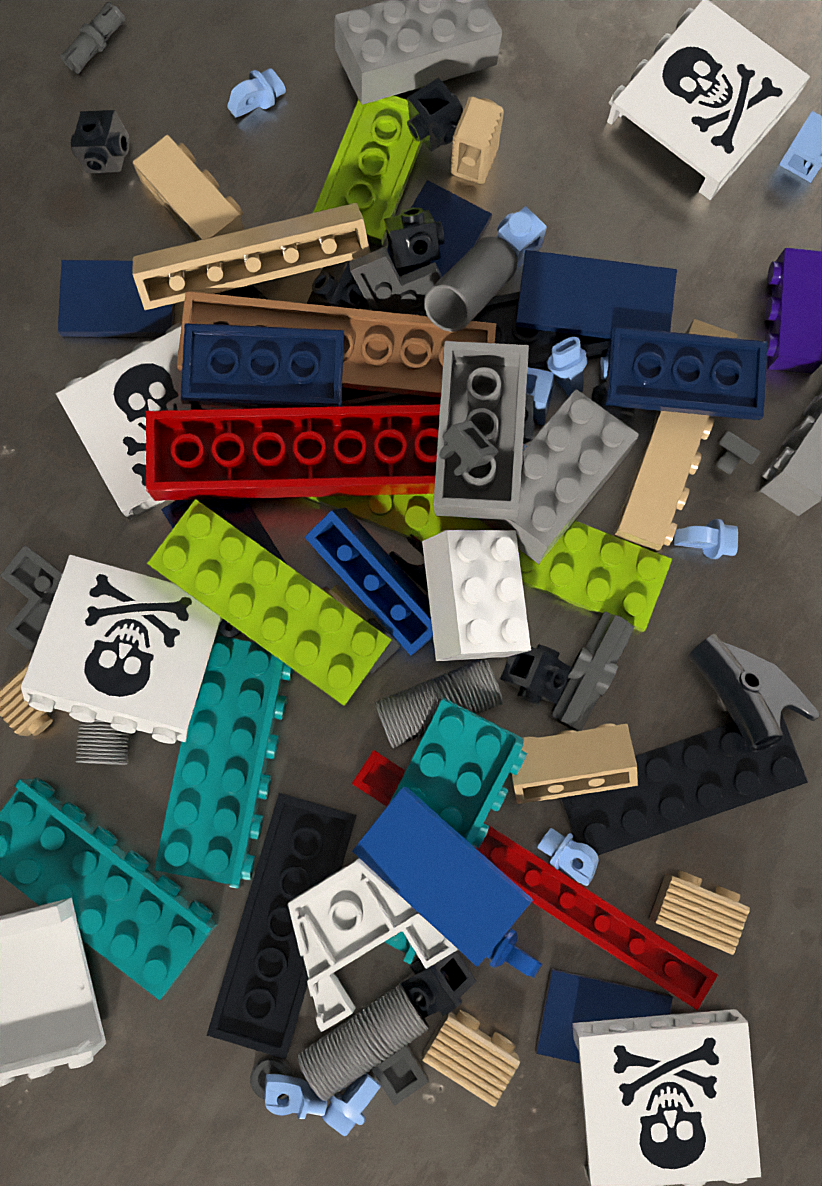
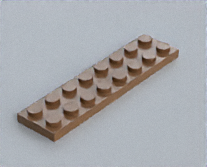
[177,291,496,398]

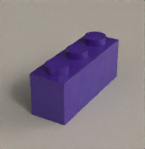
[764,248,822,374]

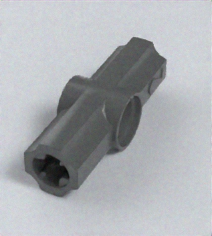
[550,612,635,731]

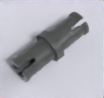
[60,2,125,74]

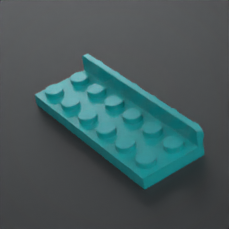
[154,635,293,889]
[384,697,527,964]
[0,777,217,1001]

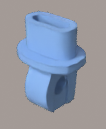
[227,68,286,118]
[547,337,587,397]
[674,519,738,559]
[537,828,599,886]
[321,1072,381,1136]
[264,1074,327,1120]

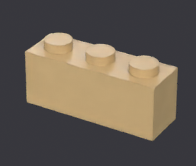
[133,134,244,242]
[512,724,638,804]

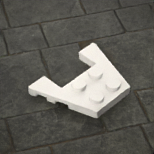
[288,858,458,1032]

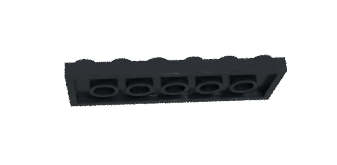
[559,712,808,856]
[206,793,357,1059]

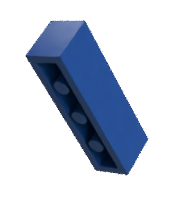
[305,507,433,655]

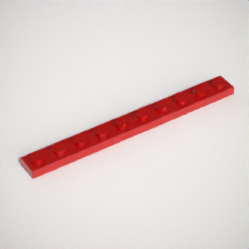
[352,750,718,1011]

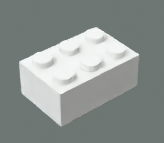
[422,530,531,661]

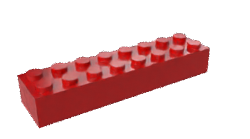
[146,404,440,501]

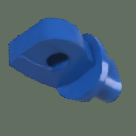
[487,929,542,978]

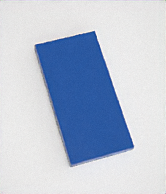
[352,787,533,967]

